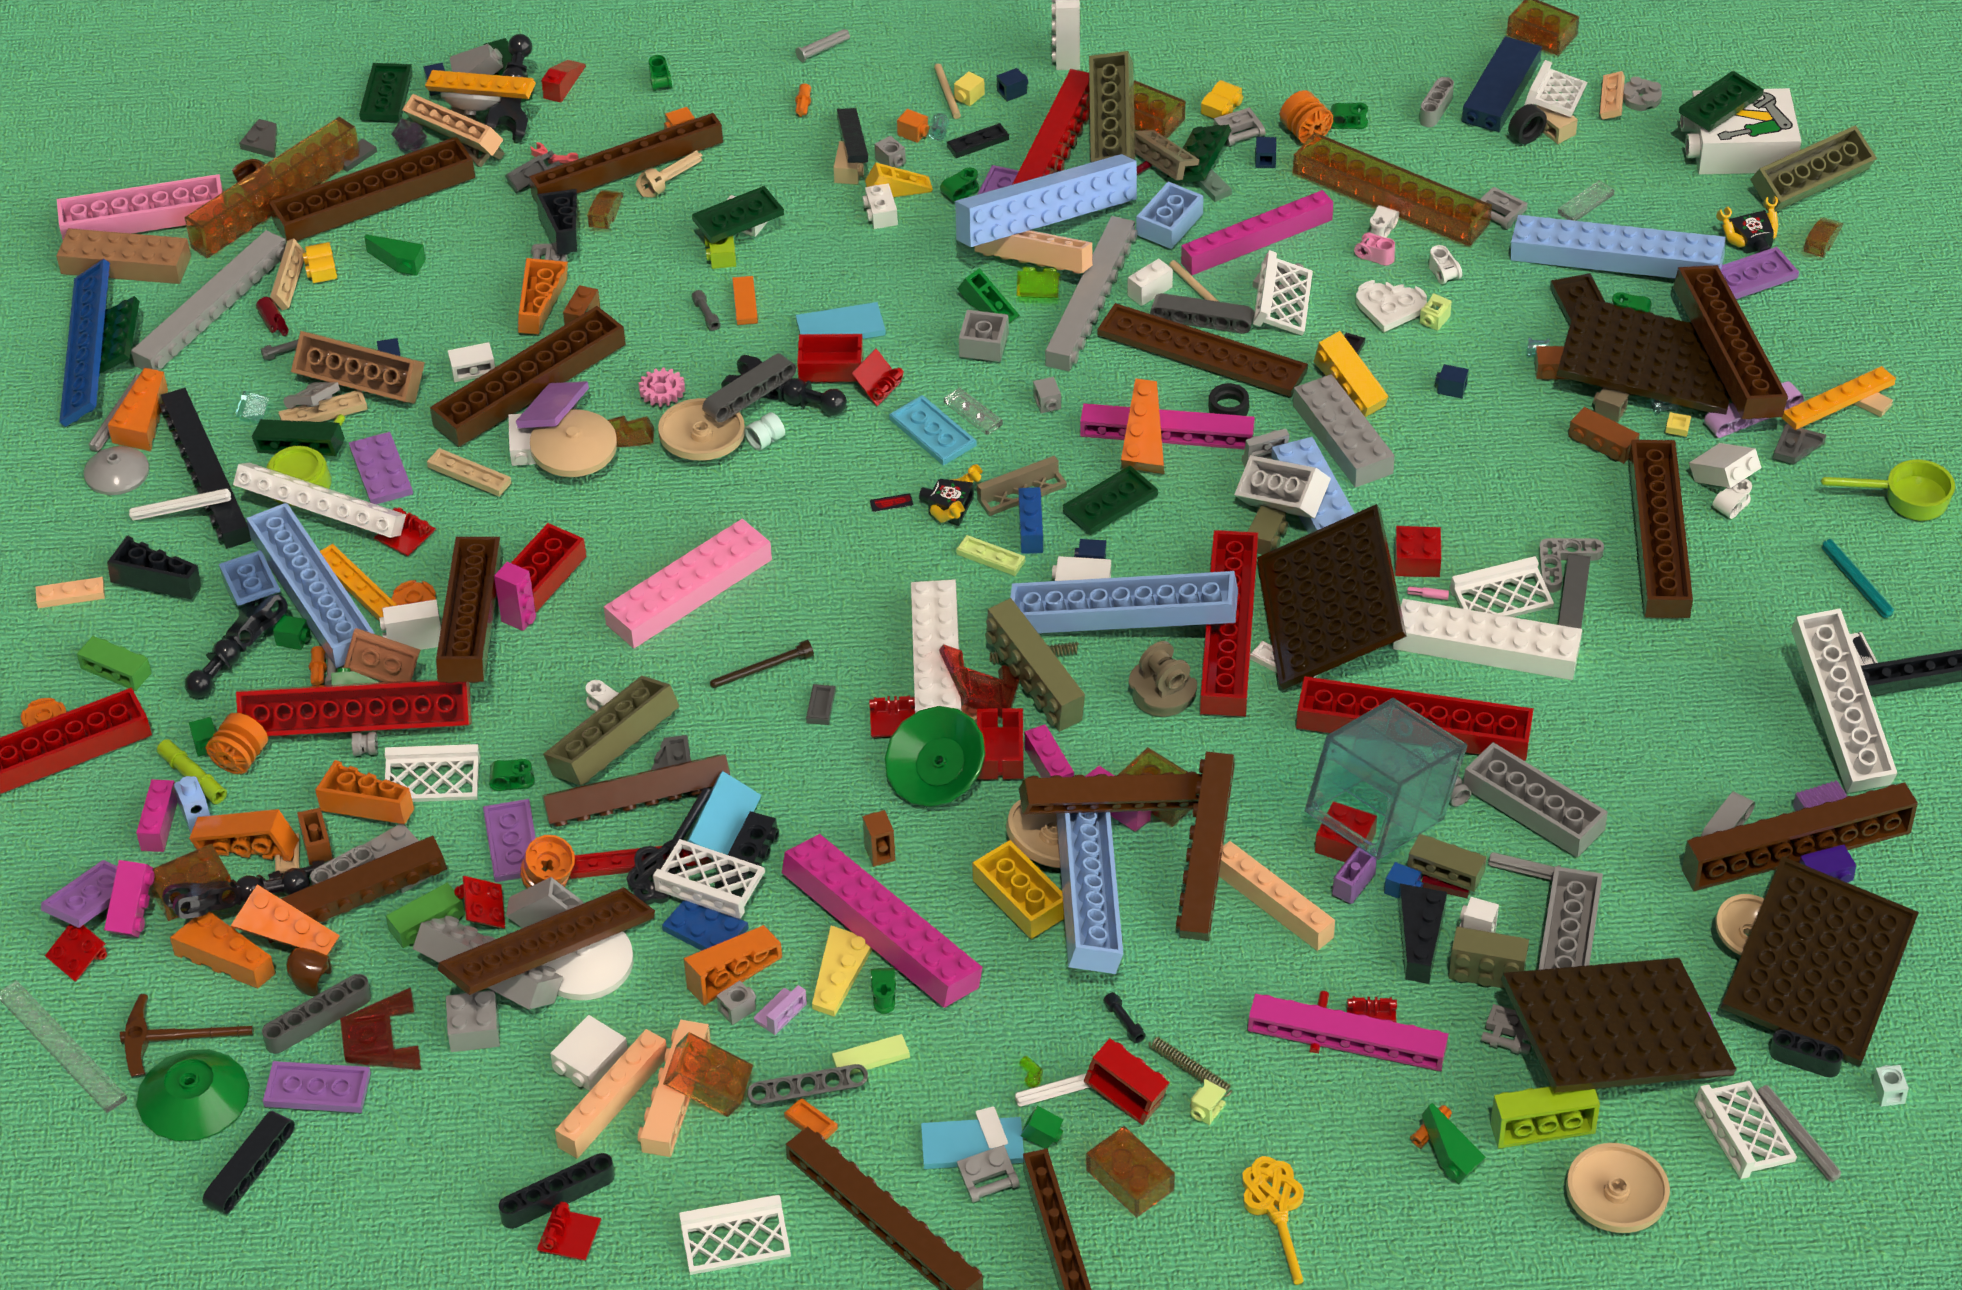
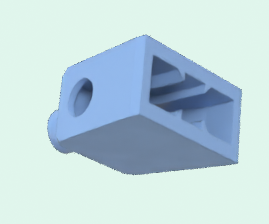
[174,776,210,833]

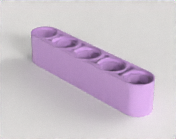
[1704,381,1804,438]

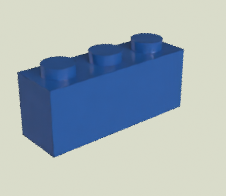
[1018,487,1043,554]

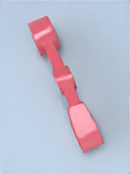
[530,142,579,164]

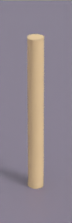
[934,64,961,119]
[1169,260,1219,302]

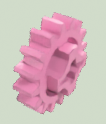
[639,368,685,407]

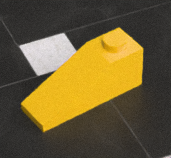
[865,162,933,197]

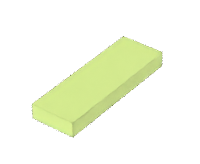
[956,535,1025,576]
[832,1034,910,1075]

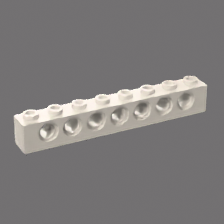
[233,463,406,538]

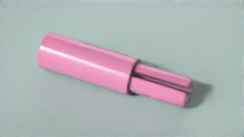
[1407,587,1449,600]

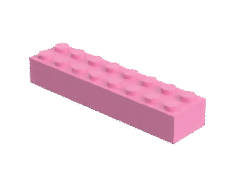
[57,174,227,239]
[604,519,772,649]

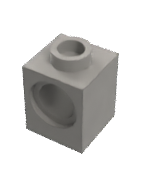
[875,136,906,168]
[1033,377,1061,413]
[716,981,756,1025]

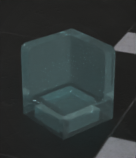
[236,391,269,422]

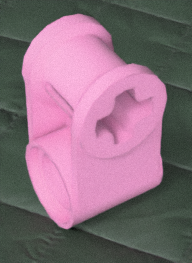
[1354,232,1395,266]

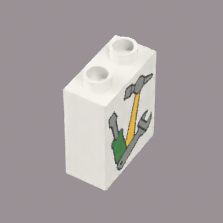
[1680,88,1801,174]

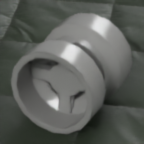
[352,732,378,756]
[1439,774,1471,807]

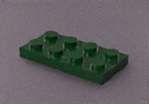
[359,63,412,121]
[1679,71,1764,132]
[1166,124,1232,184]
[692,186,784,244]
[99,296,140,374]
[1063,466,1158,535]

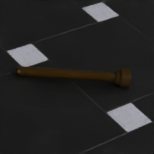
[710,639,814,688]

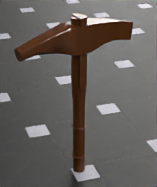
[120,994,254,1077]

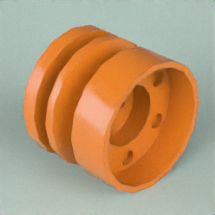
[1279,90,1333,144]
[206,713,268,774]
[520,835,575,888]

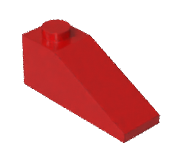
[541,60,586,103]

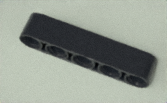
[202,1111,295,1214]
[498,1153,615,1229]

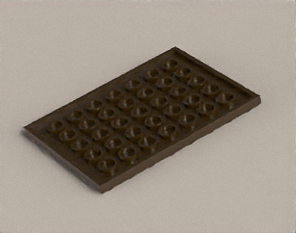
[1557,297,1730,415]
[1257,504,1407,690]
[1720,856,1919,1066]
[1501,958,1736,1093]

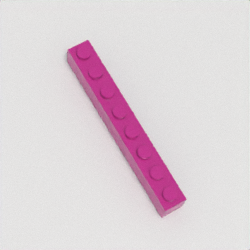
[1181,190,1333,276]
[1080,403,1255,450]
[1248,993,1449,1071]

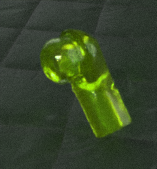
[1019,1056,1043,1088]

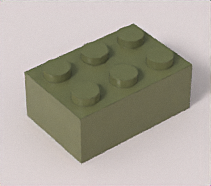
[1449,927,1529,989]

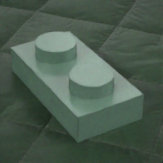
[1195,169,1232,202]

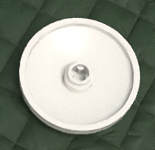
[542,931,633,1000]

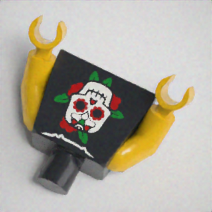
[1716,196,1778,254]
[919,464,983,526]

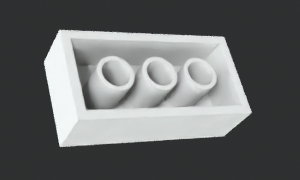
[1051,0,1080,70]
[1234,455,1331,519]

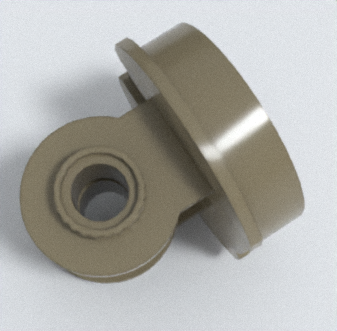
[1129,641,1197,717]

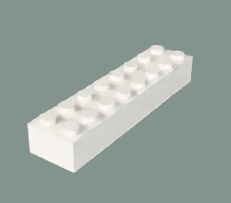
[911,579,962,713]
[1393,599,1582,680]
[1791,608,1897,793]

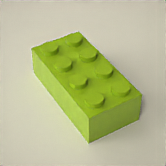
[1490,1085,1600,1149]

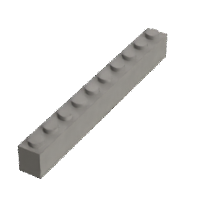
[1045,216,1138,372]
[131,230,286,371]

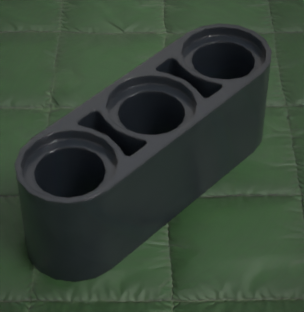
[1770,1029,1843,1078]

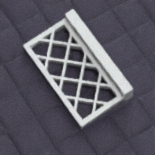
[1524,60,1588,117]
[1253,250,1313,335]
[1449,556,1554,617]
[385,744,480,802]
[653,839,765,919]
[1694,1081,1797,1179]
[679,1195,791,1275]

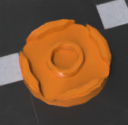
[392,580,436,605]
[21,698,67,728]

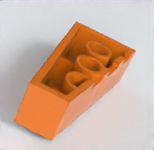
[518,258,568,334]
[108,368,168,451]
[1121,378,1165,474]
[315,760,414,824]
[189,809,299,861]
[231,885,340,956]
[170,912,275,989]
[684,925,782,1006]

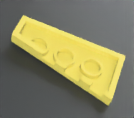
[812,925,873,1017]

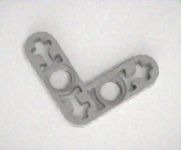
[1539,538,1604,593]

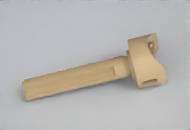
[636,151,702,197]

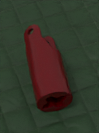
[256,297,289,336]

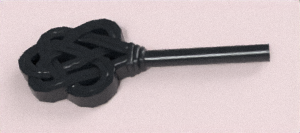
[626,787,711,905]

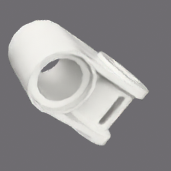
[1369,205,1399,238]
[1429,245,1462,284]
[1712,479,1752,519]
[585,680,619,712]

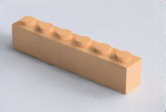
[402,94,503,156]
[974,230,1093,274]
[1219,841,1335,951]
[637,1019,710,1157]
[555,1029,667,1159]

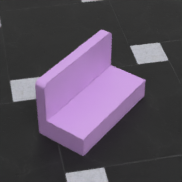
[754,985,807,1035]

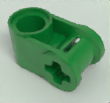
[648,55,672,91]
[1330,102,1368,129]
[940,167,979,203]
[1612,292,1652,312]
[489,759,535,791]
[871,968,896,1014]

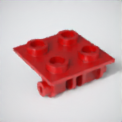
[851,348,904,407]
[374,507,436,556]
[869,695,915,737]
[454,876,505,929]
[45,924,107,982]
[1347,996,1397,1023]
[537,1202,602,1261]

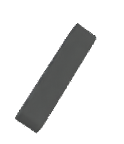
[1150,293,1254,334]
[702,353,797,422]
[1559,554,1591,629]
[262,974,371,1054]
[747,1064,868,1105]

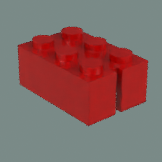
[797,334,863,382]
[977,708,1024,779]
[1084,1038,1170,1125]

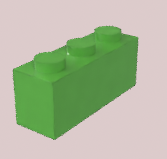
[77,636,152,691]
[386,882,465,948]

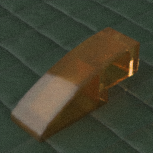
[587,190,623,229]
[1804,217,1843,257]
[608,416,654,447]

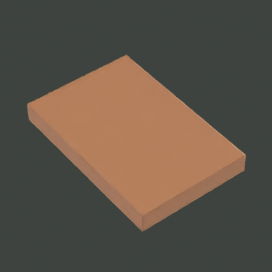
[343,628,421,682]

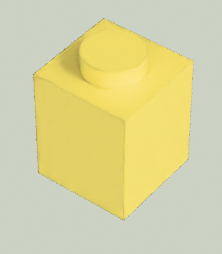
[954,72,985,106]

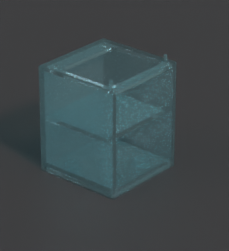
[1305,698,1467,860]

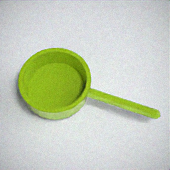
[266,414,345,506]
[1821,459,1955,521]

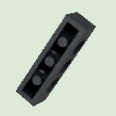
[714,811,779,897]

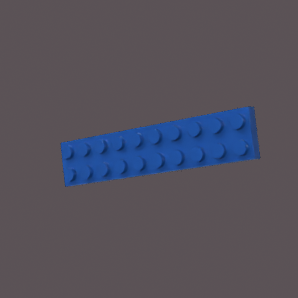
[59,259,110,427]

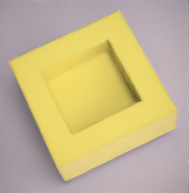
[1665,412,1691,437]

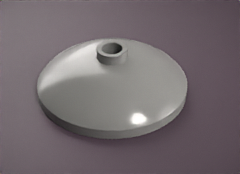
[441,92,501,115]
[84,446,149,495]

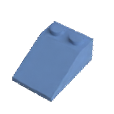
[219,550,280,606]

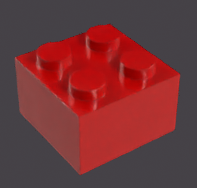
[1395,526,1441,578]
[1315,801,1377,862]

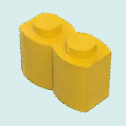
[1201,80,1243,119]
[302,242,338,283]

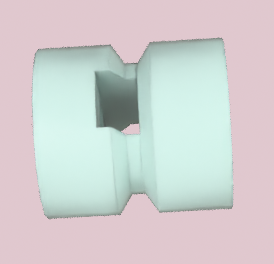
[745,412,785,451]

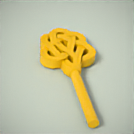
[1242,1156,1304,1285]

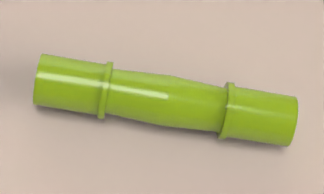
[157,739,227,804]

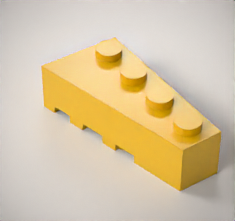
[1313,331,1389,417]

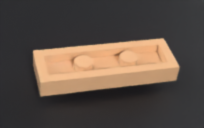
[1600,71,1625,120]
[36,577,105,608]

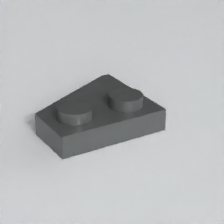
[239,119,277,158]
[1773,424,1826,464]
[648,735,691,771]

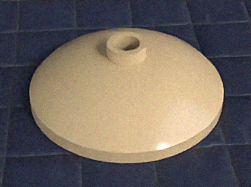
[1715,894,1764,956]

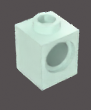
[1872,1065,1909,1107]

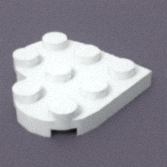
[1356,280,1427,332]

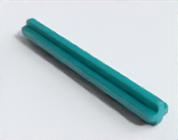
[1822,539,1894,618]

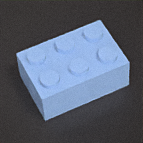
[1136,181,1203,249]

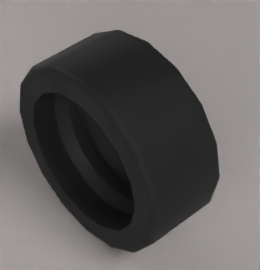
[1508,104,1547,144]
[1209,383,1249,416]

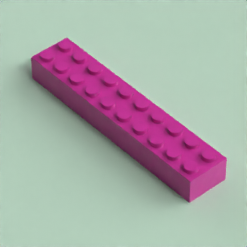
[782,834,983,1008]

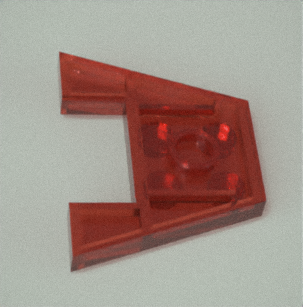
[939,644,1020,718]
[340,987,422,1070]

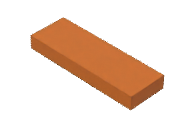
[733,276,758,325]

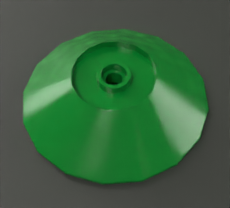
[885,706,985,807]
[136,1049,250,1141]

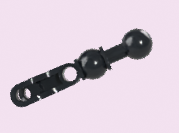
[485,34,533,142]
[721,355,847,415]
[185,595,288,698]
[162,868,310,919]

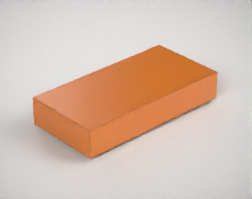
[784,1098,838,1140]

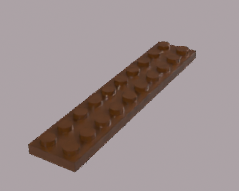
[1097,303,1308,397]
[438,887,655,995]

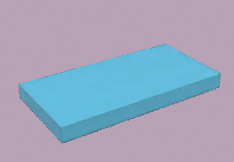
[796,302,886,339]
[889,395,977,466]
[687,771,761,861]
[921,1117,1024,1169]

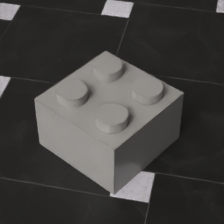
[959,310,1009,362]
[446,990,500,1052]

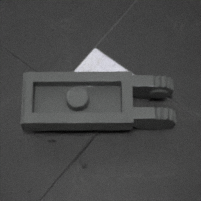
[505,150,561,193]

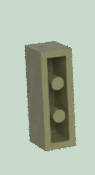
[1408,834,1486,892]

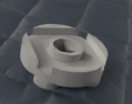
[1623,76,1662,111]

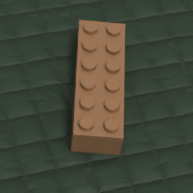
[56,228,191,284]
[291,331,425,403]

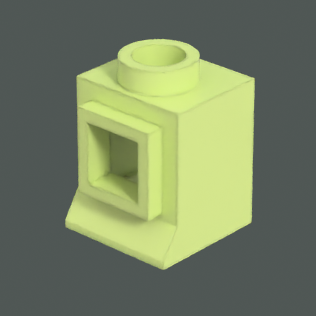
[1420,293,1452,331]
[1190,1079,1226,1125]

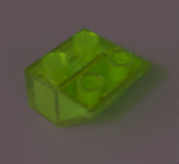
[1016,267,1062,298]

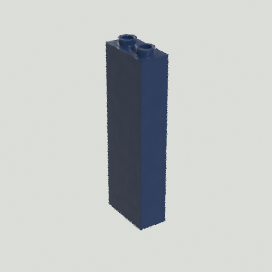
[1462,36,1542,132]

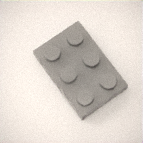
[364,824,433,893]

